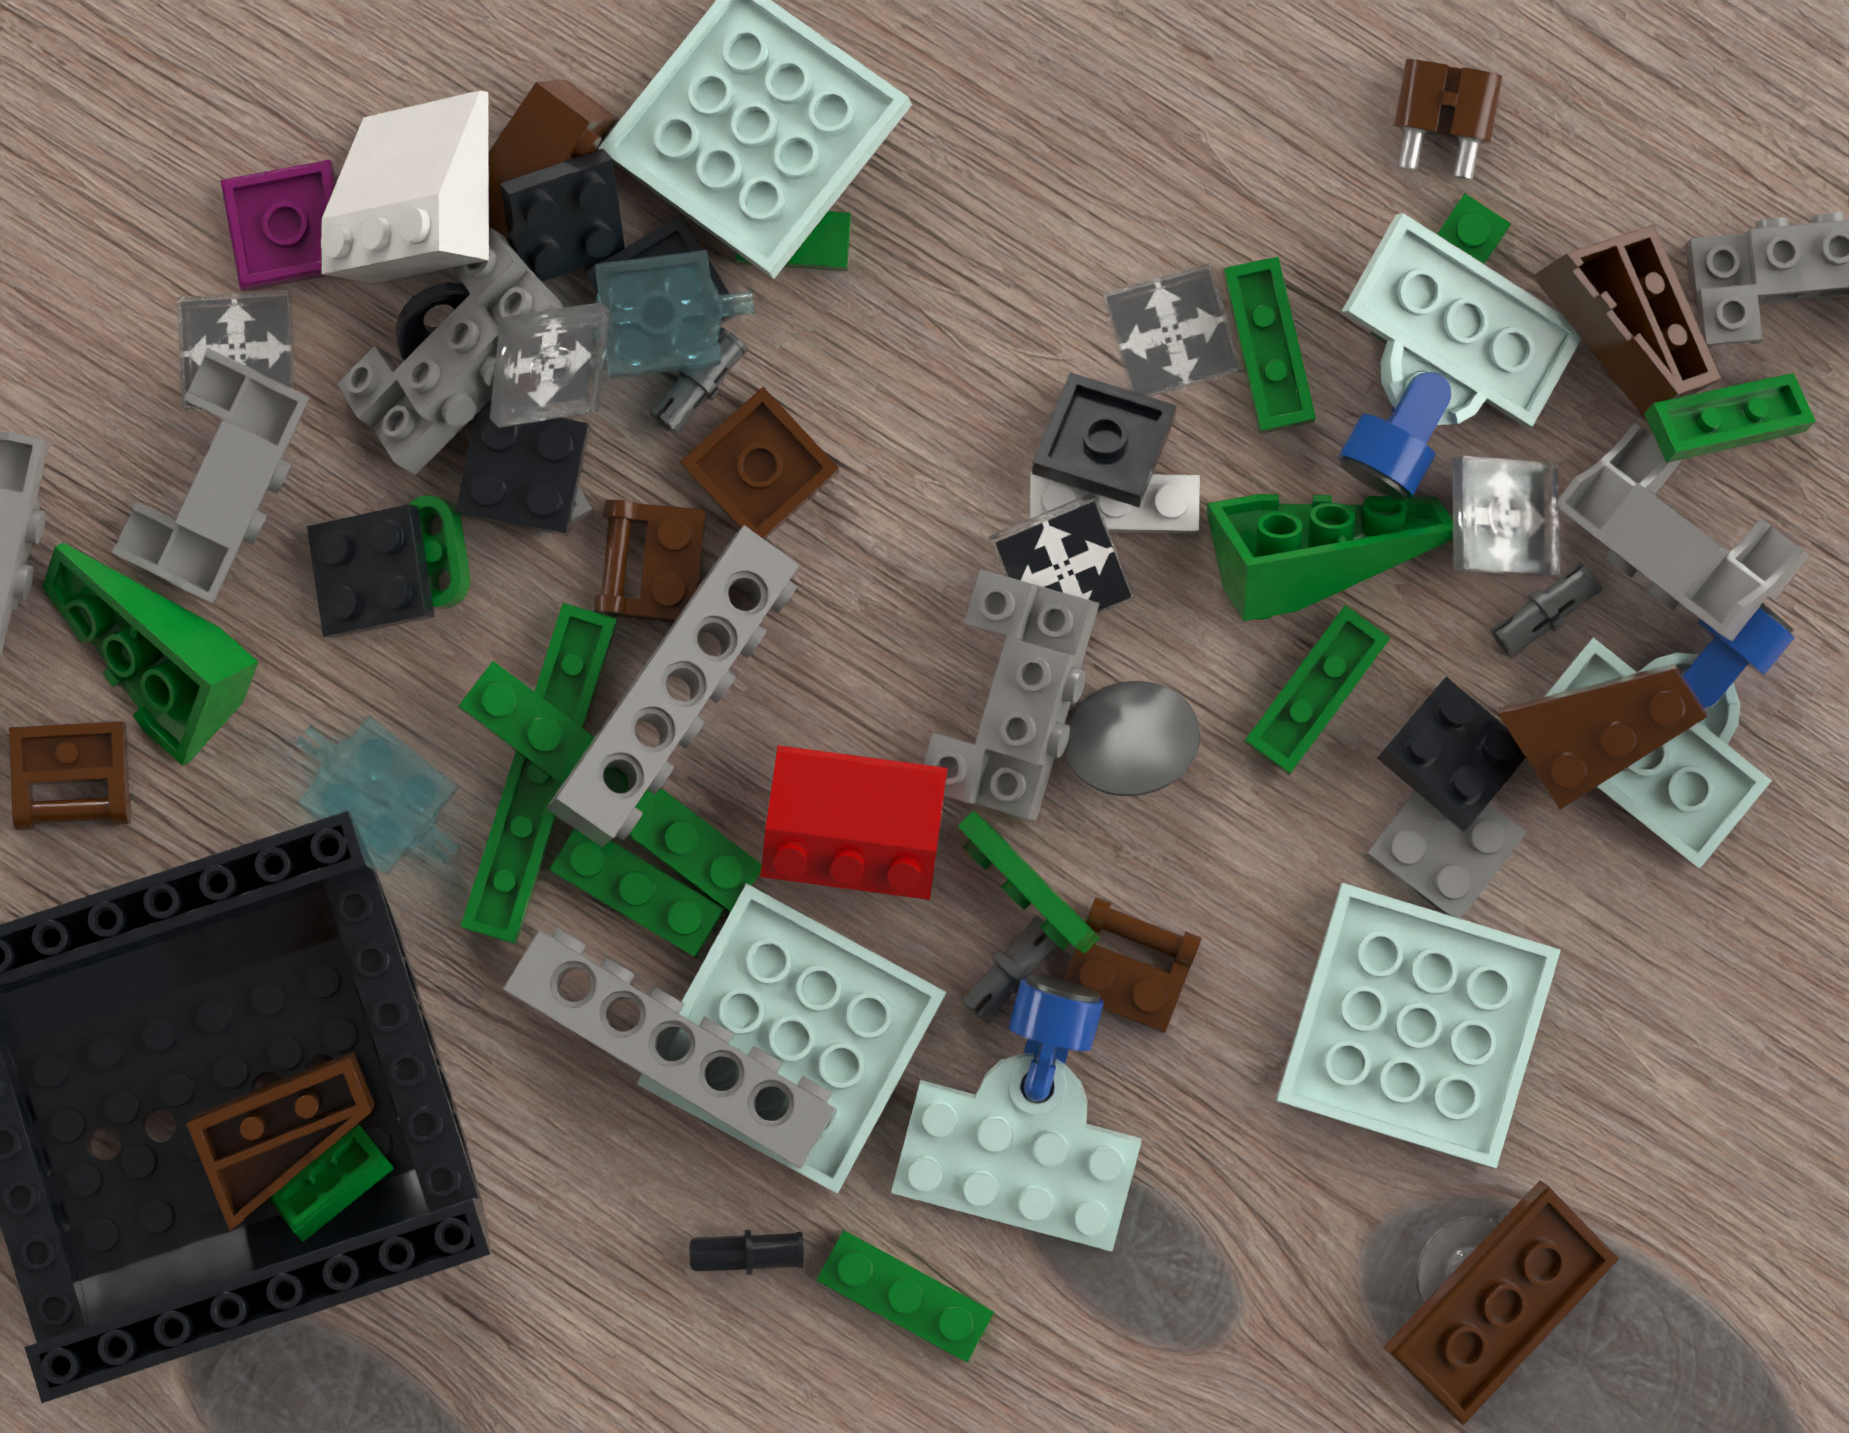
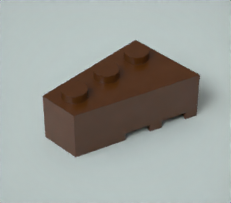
[488,80,618,242]
[1532,224,1721,415]
[1497,663,1707,810]
[186,1051,375,1231]

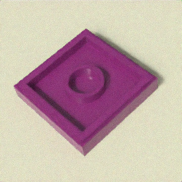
[220,159,336,292]

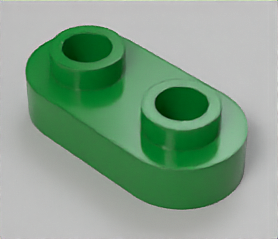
[409,495,470,609]

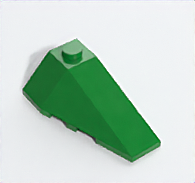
[1207,494,1455,621]
[42,543,258,766]

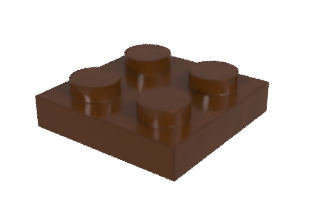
[680,387,840,540]

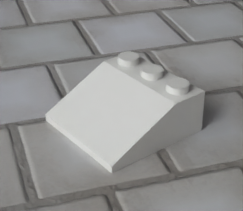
[321,90,489,284]

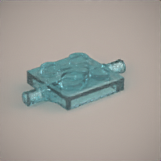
[594,250,755,379]
[296,715,460,875]

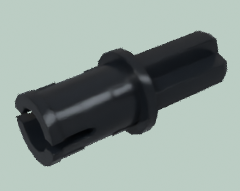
[689,1230,804,1275]

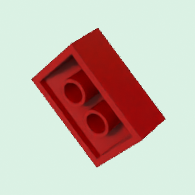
[760,745,948,900]

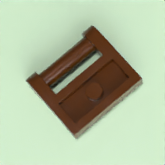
[594,500,706,622]
[9,721,131,830]
[1064,897,1202,1033]

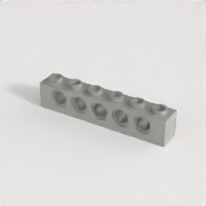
[546,525,799,848]
[503,928,837,1168]

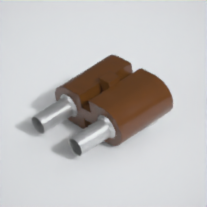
[1394,59,1502,180]

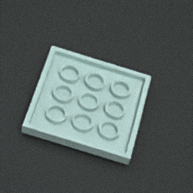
[598,0,912,279]
[637,883,947,1194]
[1276,883,1561,1169]

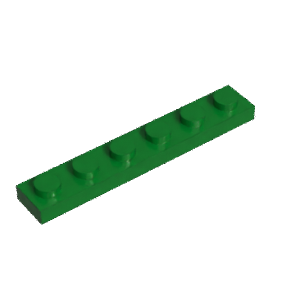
[460,603,618,945]
[457,661,761,912]

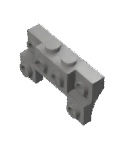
[1686,212,1849,348]
[337,228,565,475]
[111,348,311,603]
[1554,423,1810,641]
[0,432,49,661]
[923,569,1100,820]

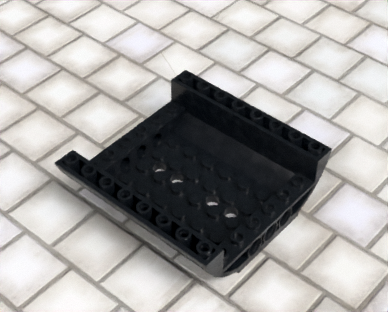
[0,810,491,1403]

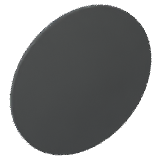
[1065,681,1200,796]

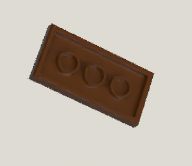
[1383,1180,1619,1425]

